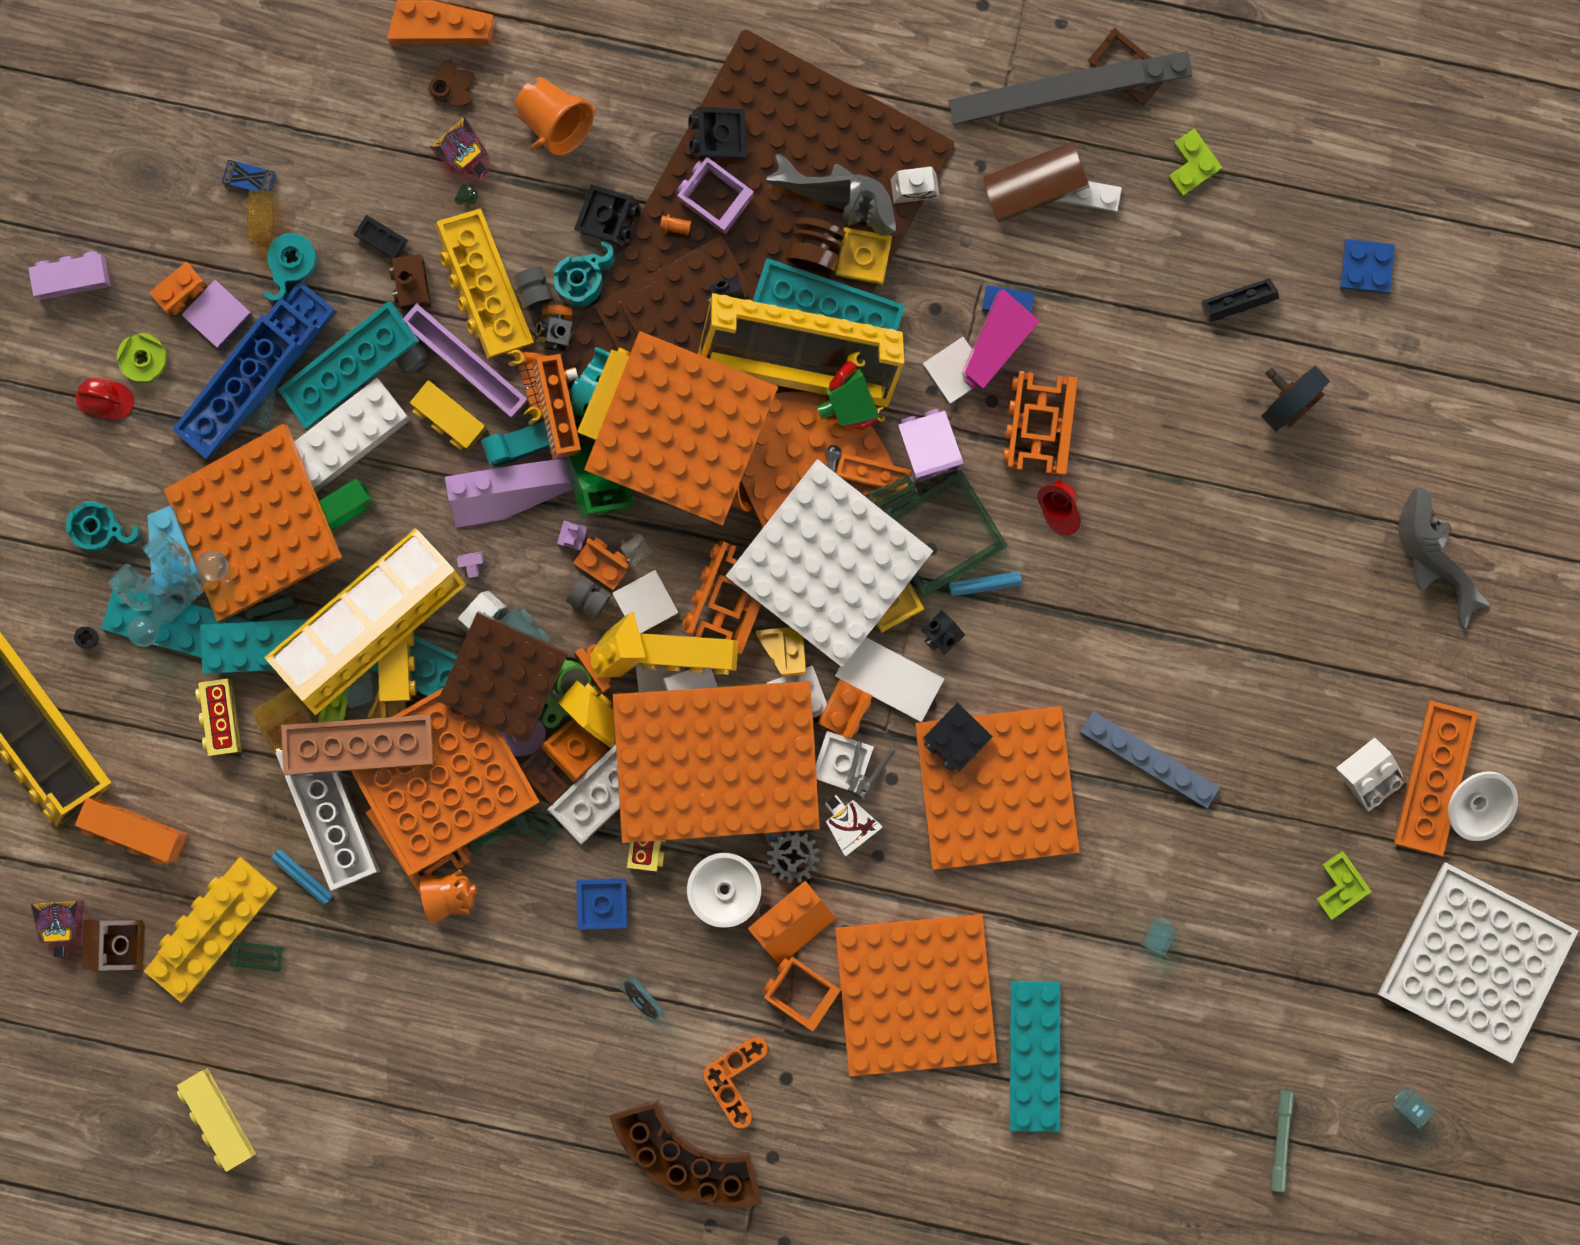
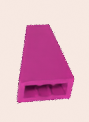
[961,289,1040,390]

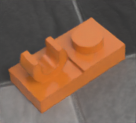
[574,644,611,694]

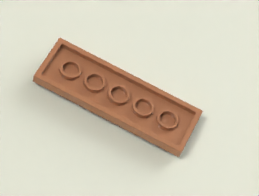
[281,715,434,776]

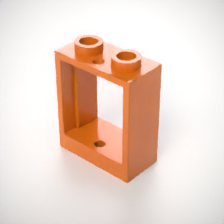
[763,956,841,1031]

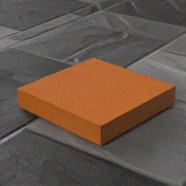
[541,718,609,782]

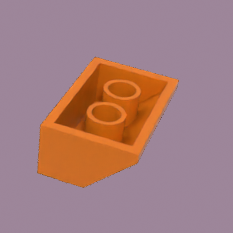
[748,881,836,965]

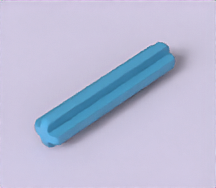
[949,571,1022,596]
[271,850,333,905]

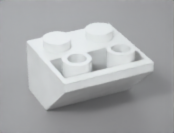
[1336,738,1407,812]

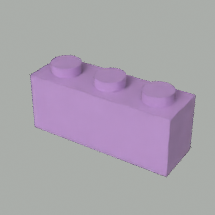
[28,252,111,300]

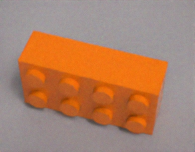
[75,798,188,865]

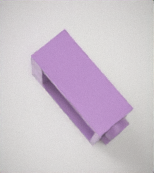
[677,157,754,235]

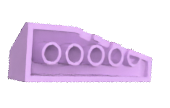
[445,458,574,528]

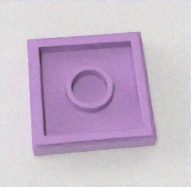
[182,280,252,349]

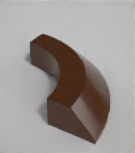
[609,1100,762,1208]

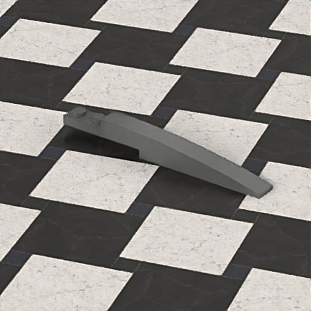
[949,51,1193,125]

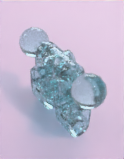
[108,531,229,647]

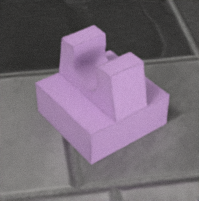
[557,520,588,551]
[457,551,485,578]

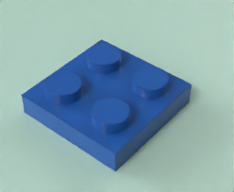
[1340,239,1395,294]
[576,878,628,929]

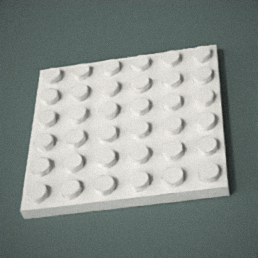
[726,459,933,667]
[1378,862,1578,1064]

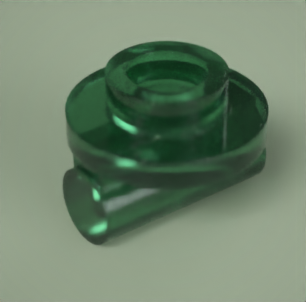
[454,184,478,208]

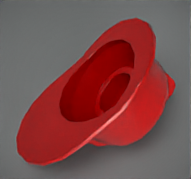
[76,378,134,420]
[1037,479,1081,535]

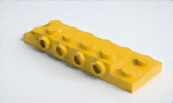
[434,208,534,359]
[144,857,279,1003]

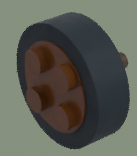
[1261,365,1330,432]

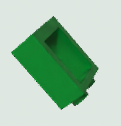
[319,478,376,532]

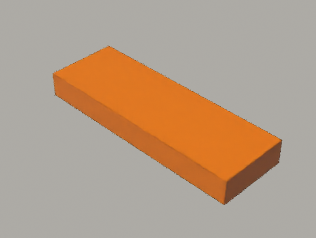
[835,453,912,495]

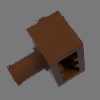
[389,254,431,310]

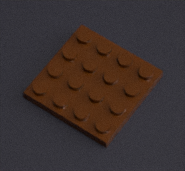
[437,611,568,743]

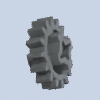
[767,831,820,883]

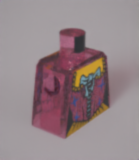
[430,117,489,179]
[31,900,84,957]

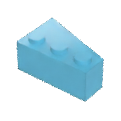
[148,506,200,595]

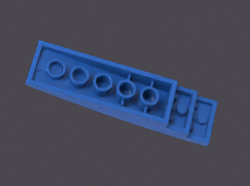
[172,281,338,460]

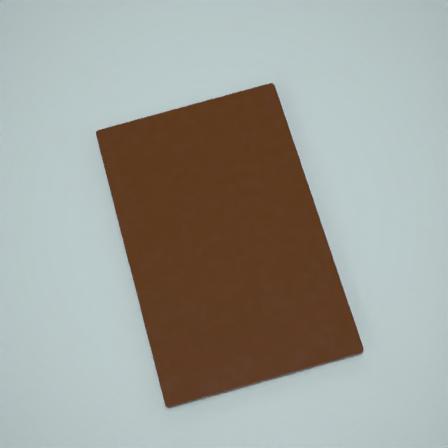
[561,30,954,394]

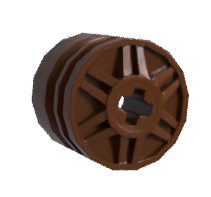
[785,217,846,274]

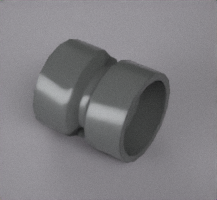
[512,266,553,310]
[566,576,612,621]

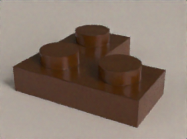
[520,735,569,804]

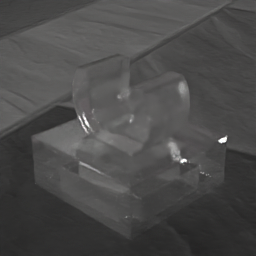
[620,532,653,566]

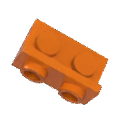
[149,262,206,316]
[573,537,630,591]
[818,679,872,739]

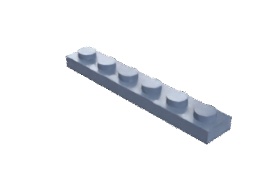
[1080,711,1220,809]

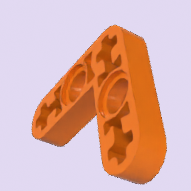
[703,1037,768,1128]

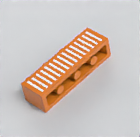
[532,354,581,459]

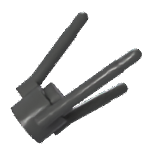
[845,742,895,800]

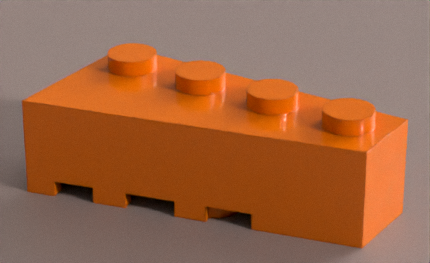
[387,0,496,46]

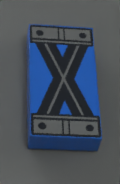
[222,159,276,197]

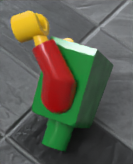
[817,352,885,430]

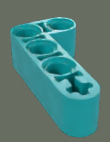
[481,416,581,467]

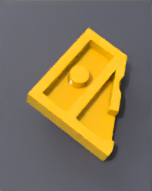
[756,627,807,677]

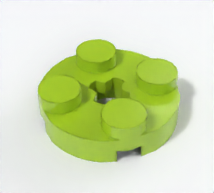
[117,333,168,383]

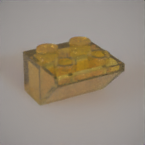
[252,687,318,752]

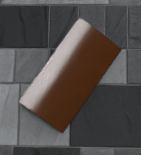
[983,141,1090,223]

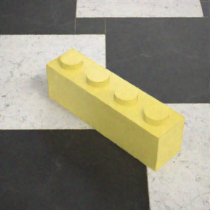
[177,1068,256,1172]

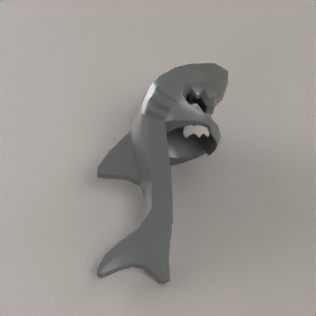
[766,154,896,236]
[1398,488,1490,629]

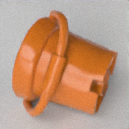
[514,77,596,156]

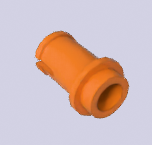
[660,214,691,236]
[542,301,573,321]

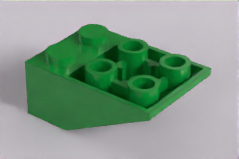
[567,442,634,519]

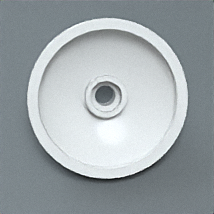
[1448,772,1518,841]
[687,853,761,927]

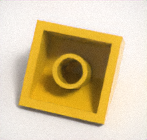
[590,612,646,678]
[558,680,615,748]

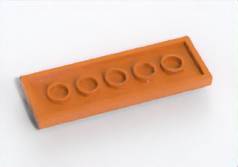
[1393,700,1478,856]

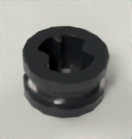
[74,626,99,649]

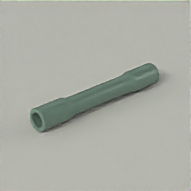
[1270,1090,1295,1192]

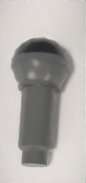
[824,445,842,473]

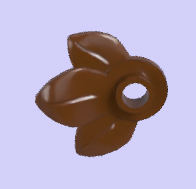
[428,59,474,106]

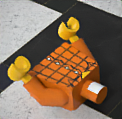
[507,350,579,425]

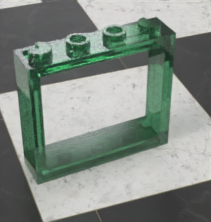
[886,471,1008,599]

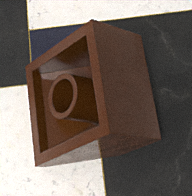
[82,919,143,971]

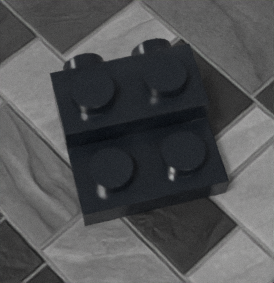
[688,107,746,160]
[574,184,641,247]
[923,702,993,772]

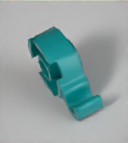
[264,233,318,304]
[553,241,615,307]
[569,347,610,419]
[66,501,142,551]

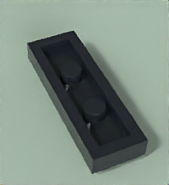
[1201,278,1279,322]

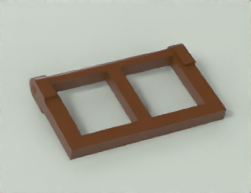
[1087,28,1164,106]

